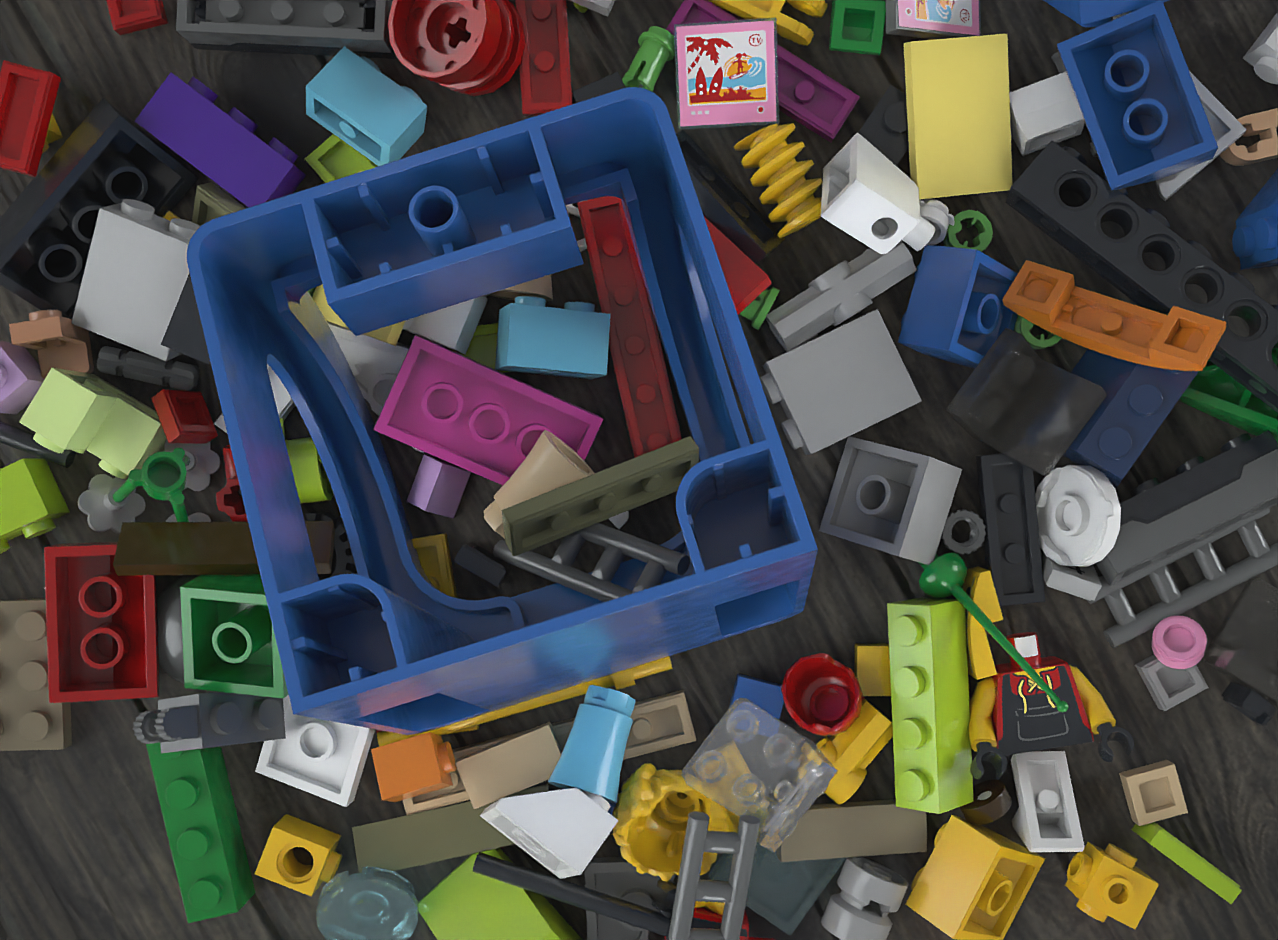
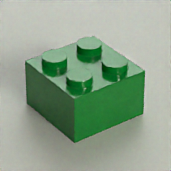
[180,574,289,699]

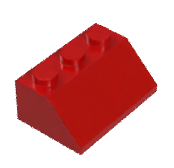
[44,542,159,703]

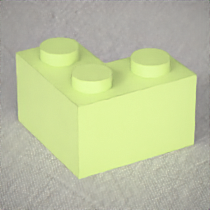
[19,368,167,479]

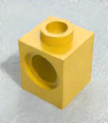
[255,814,342,897]

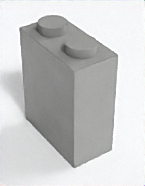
[72,199,201,361]
[760,309,922,455]

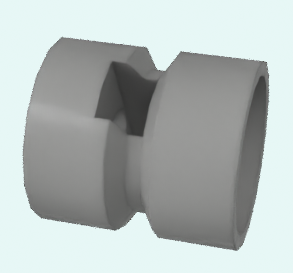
[821,857,909,940]

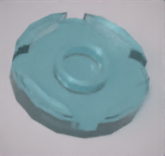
[316,867,419,940]

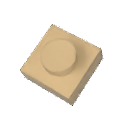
[1119,760,1188,826]

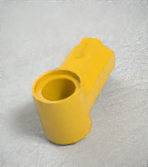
[799,699,893,805]

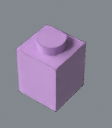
[0,341,45,414]

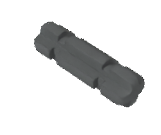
[97,346,200,391]

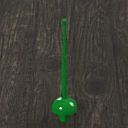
[918,553,1069,713]

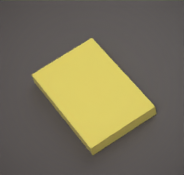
[904,34,1013,200]

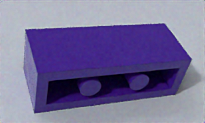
[135,72,306,207]

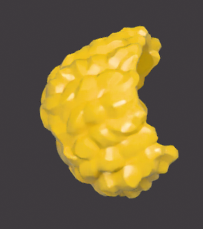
[612,763,729,882]

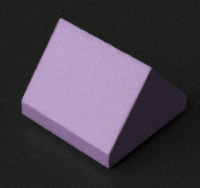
[407,455,471,518]

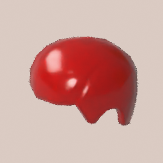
[781,653,864,736]

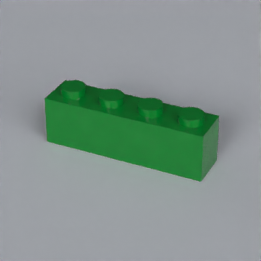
[146,743,255,923]

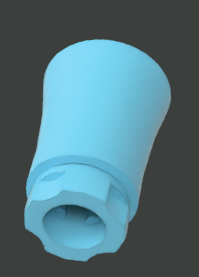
[548,685,636,804]

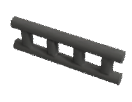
[1087,508,1278,648]
[493,523,690,602]
[668,811,760,940]

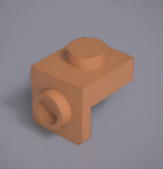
[9,310,94,379]

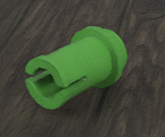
[622,26,676,92]

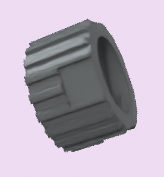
[940,509,986,554]

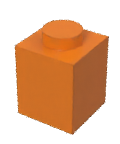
[371,732,456,802]

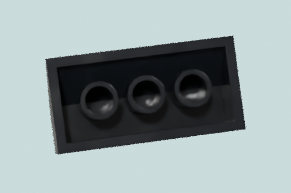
[0,98,199,319]

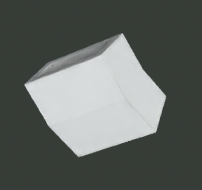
[1009,72,1085,156]

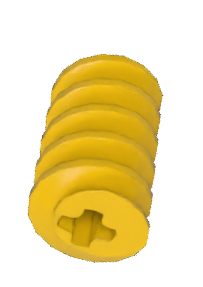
[734,123,823,238]

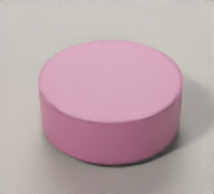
[1152,616,1207,669]

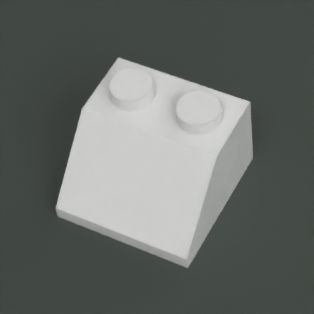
[480,788,618,879]

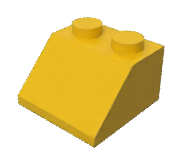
[905,815,1045,940]

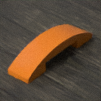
[1002,260,1226,371]

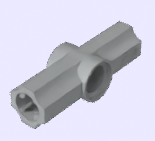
[765,241,917,352]

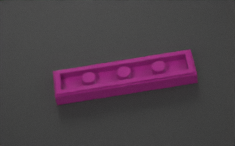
[666,0,860,143]

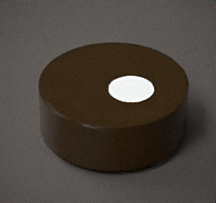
[959,780,1012,825]

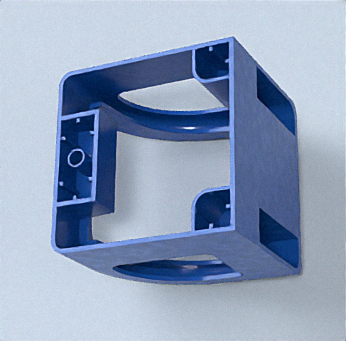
[187,87,818,735]

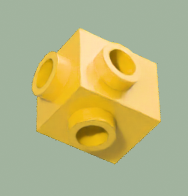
[1065,842,1159,929]

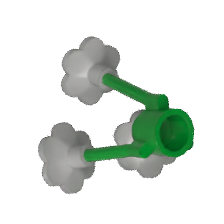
[77,439,221,533]

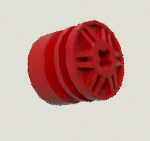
[388,0,525,97]

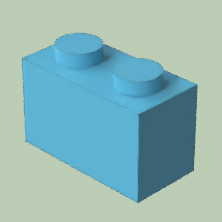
[306,46,427,166]
[495,296,610,379]

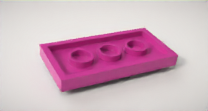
[374,334,603,485]

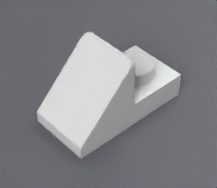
[1011,751,1085,852]

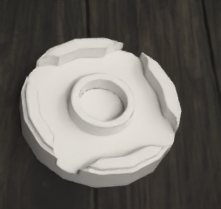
[1035,465,1121,567]

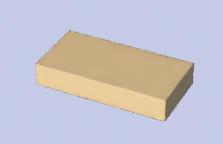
[455,722,562,809]

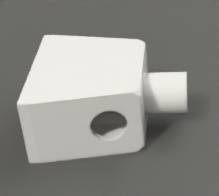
[821,132,935,254]

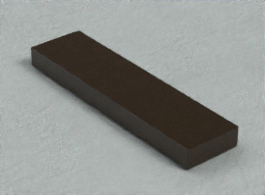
[113,521,335,576]

